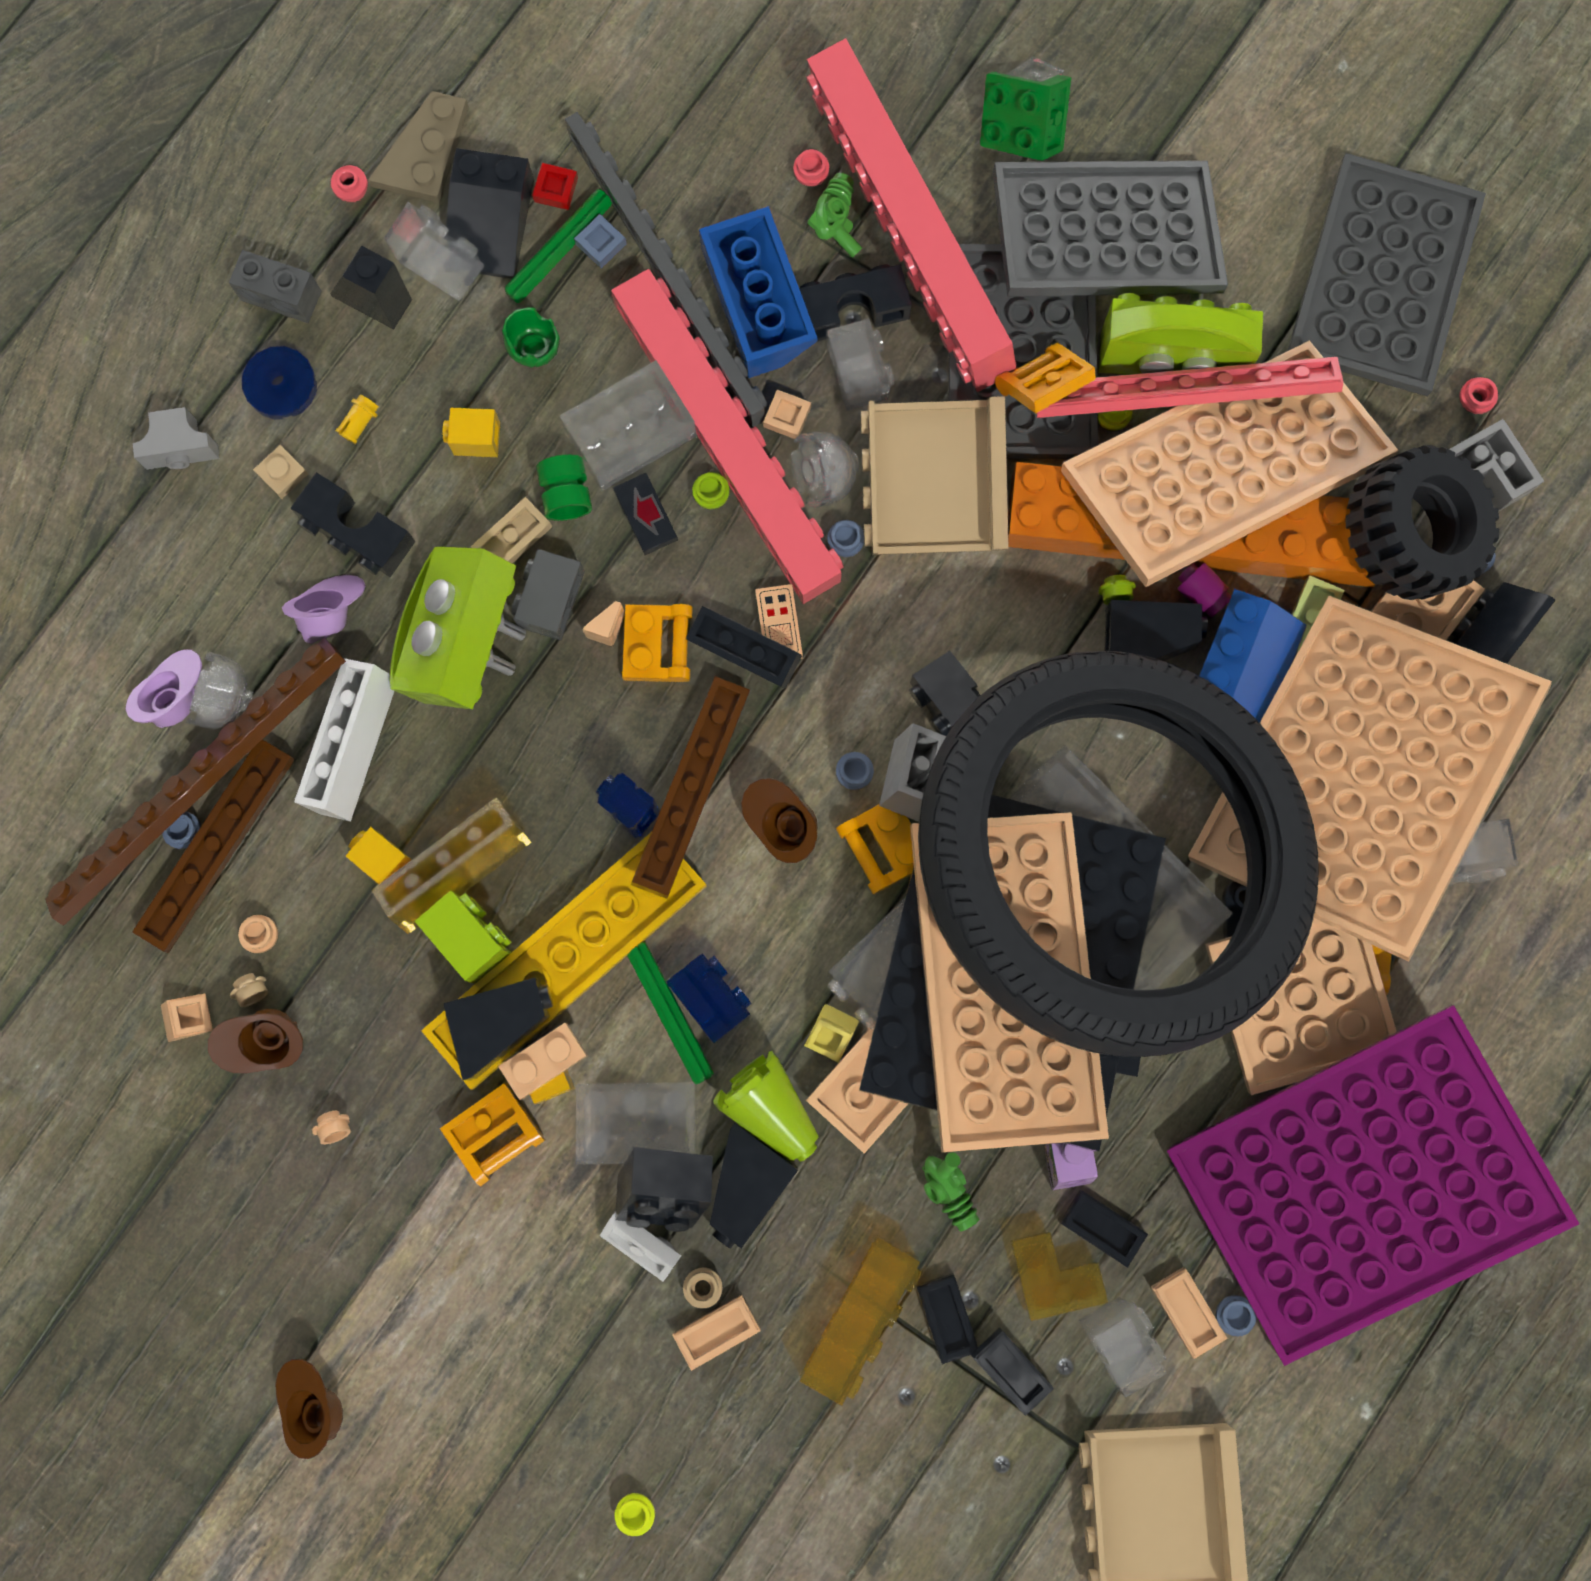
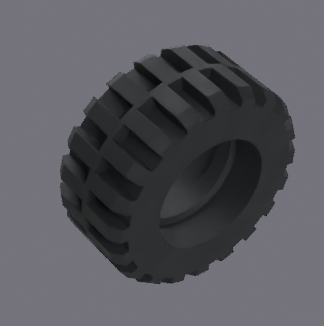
[1346,445,1500,600]

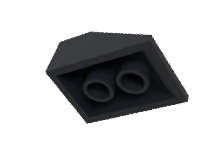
[443,148,534,279]

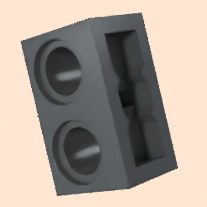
[229,250,322,323]

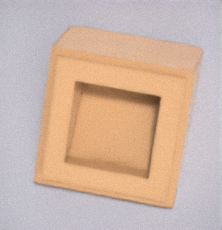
[583,601,625,646]
[161,993,213,1042]

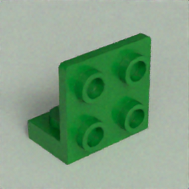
[980,72,1072,161]

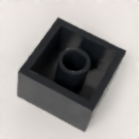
[615,1147,713,1232]

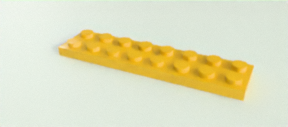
[421,832,707,1090]

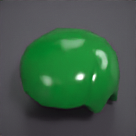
[502,307,560,368]

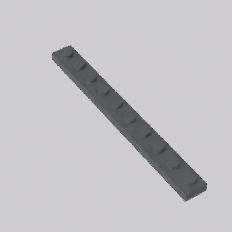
[565,112,767,428]

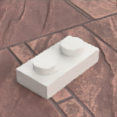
[600,1213,681,1282]

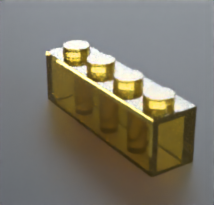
[371,797,532,934]
[800,1235,922,1406]

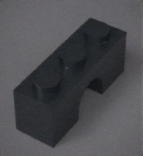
[799,264,912,342]
[291,472,415,577]

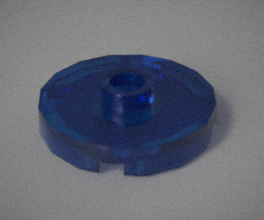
[242,346,317,420]

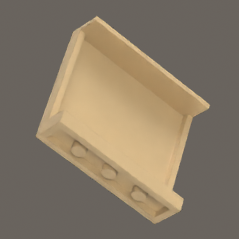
[861,396,1008,555]
[1079,1423,1248,1581]

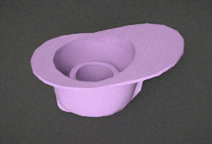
[282,575,366,644]
[126,650,202,728]

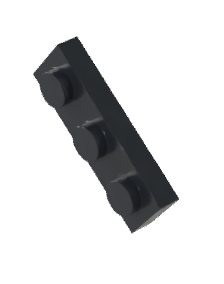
[686,606,802,689]

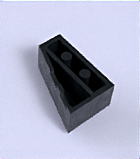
[909,651,981,736]

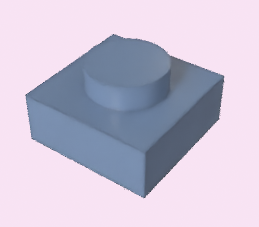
[574,214,627,268]

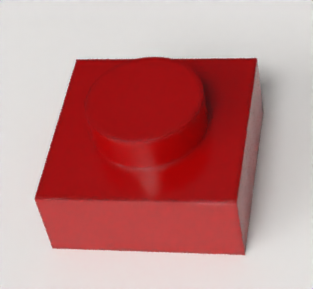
[532,163,578,210]

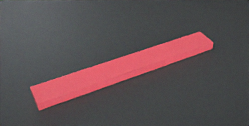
[1037,357,1343,418]

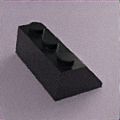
[1451,582,1555,664]

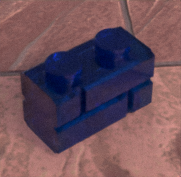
[596,773,660,839]
[666,953,752,1044]

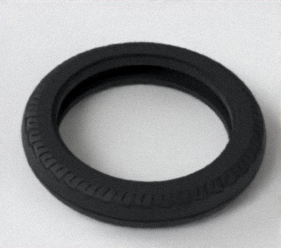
[918,651,1319,1057]

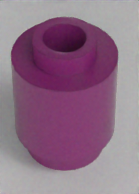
[1177,563,1232,618]

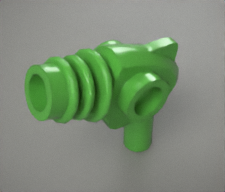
[807,173,862,258]
[922,1152,980,1232]

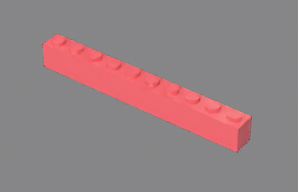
[611,269,844,604]

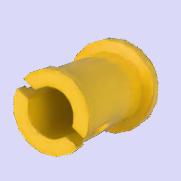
[335,394,379,444]

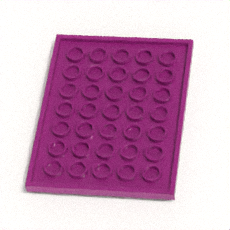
[1167,1004,1579,1366]

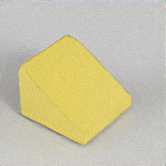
[804,1004,859,1063]

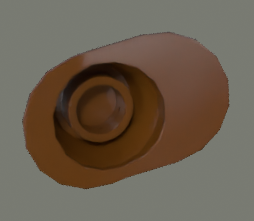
[741,778,818,863]
[208,1009,303,1073]
[275,1359,343,1459]

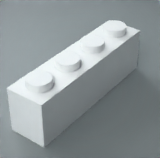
[294,659,394,822]

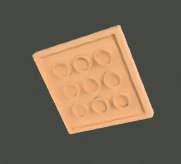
[1205,918,1397,1095]

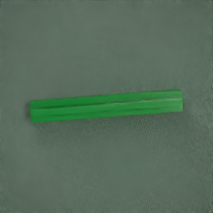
[504,189,612,303]
[627,942,714,1084]

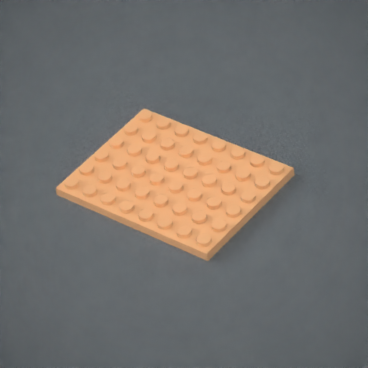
[1188,596,1552,962]

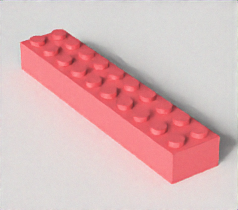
[806,38,1016,392]

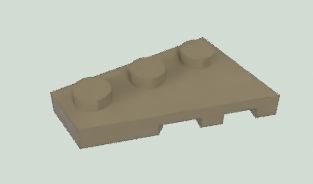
[368,91,469,203]

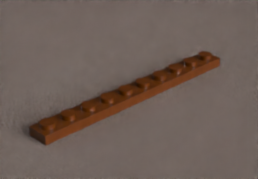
[45,637,346,926]

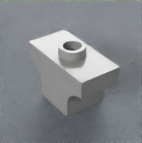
[133,407,220,470]

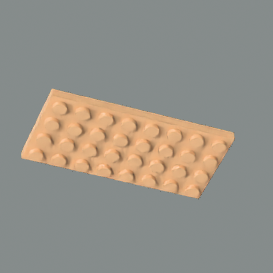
[1061,340,1398,587]
[910,812,1109,1153]

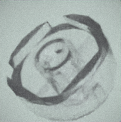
[791,431,859,509]
[186,651,254,730]

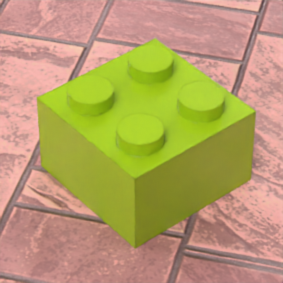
[415,890,512,984]

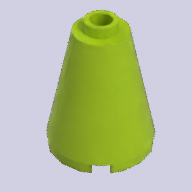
[713,1051,818,1162]

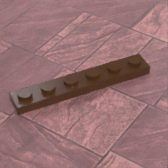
[631,676,750,899]
[132,739,295,953]

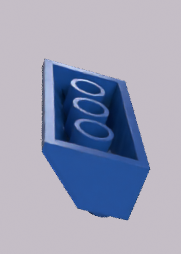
[699,206,818,378]
[1200,589,1307,723]

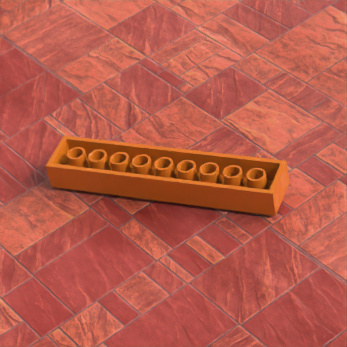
[1008,462,1375,587]

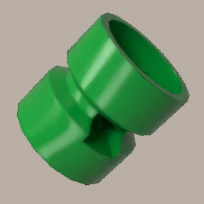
[536,454,593,521]

